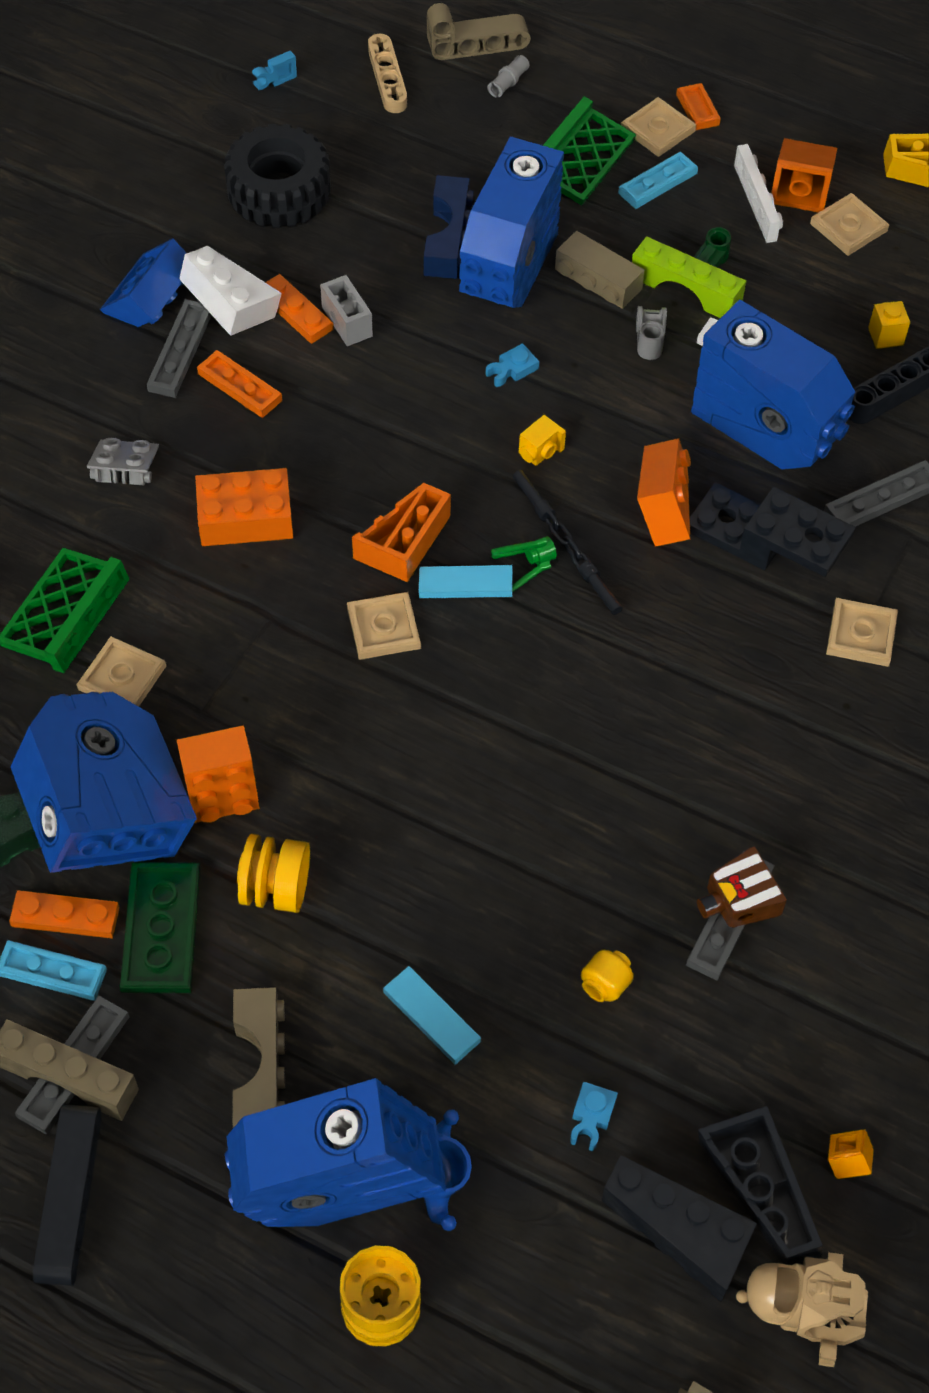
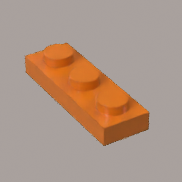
[265,274,334,344]
[197,350,282,418]
[9,890,120,939]

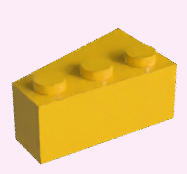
[883,134,929,187]

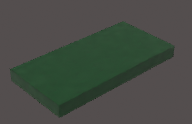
[120,862,200,993]

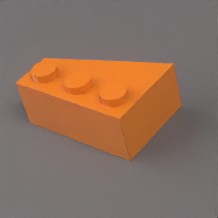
[637,438,691,547]
[352,483,451,582]

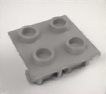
[87,438,159,486]

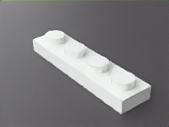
[734,144,783,243]

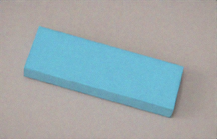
[618,151,698,209]
[419,565,513,598]
[0,940,107,1001]
[383,966,481,1065]

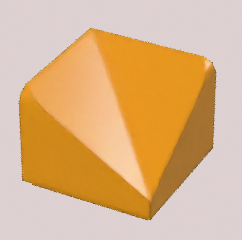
[828,1129,873,1179]

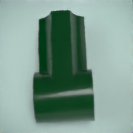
[694,227,731,267]

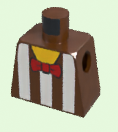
[697,846,787,928]

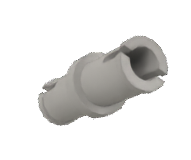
[488,55,530,98]

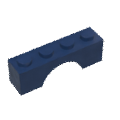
[424,175,474,279]

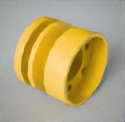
[237,834,310,913]
[340,1245,421,1347]

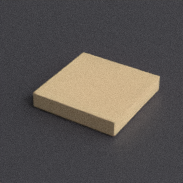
[621,97,696,157]
[810,193,889,256]
[347,592,421,660]
[826,598,898,667]
[77,636,166,707]

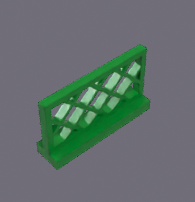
[543,96,636,205]
[0,548,130,673]

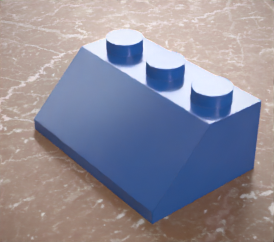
[100,238,187,327]

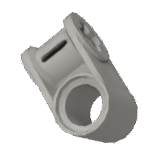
[636,306,667,360]

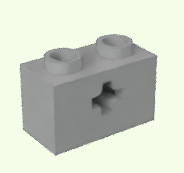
[320,275,373,346]

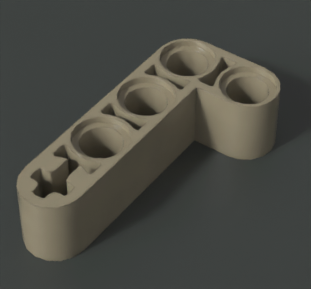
[427,3,531,60]

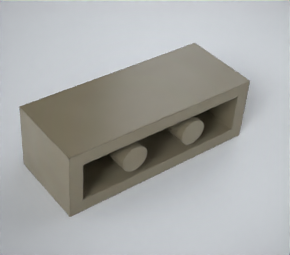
[555,231,645,309]

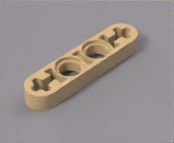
[368,34,407,113]

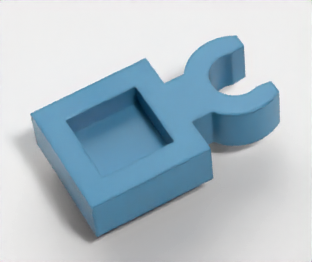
[252,51,297,90]
[485,343,540,387]
[570,1082,618,1151]

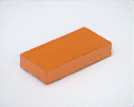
[676,83,721,130]

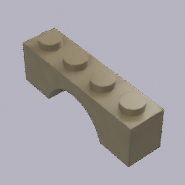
[233,987,285,1128]
[0,1019,139,1121]

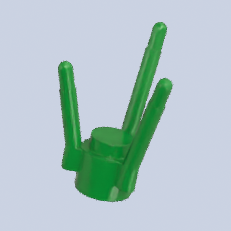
[491,536,557,592]

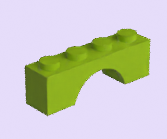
[632,236,746,318]

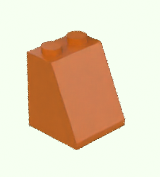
[771,138,837,213]

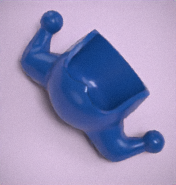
[423,1110,472,1231]

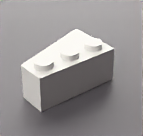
[179,246,282,336]

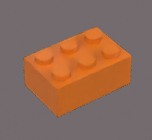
[195,468,293,546]
[177,725,260,823]

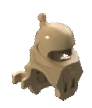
[736,1252,868,1367]

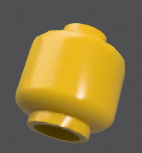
[581,950,633,1002]

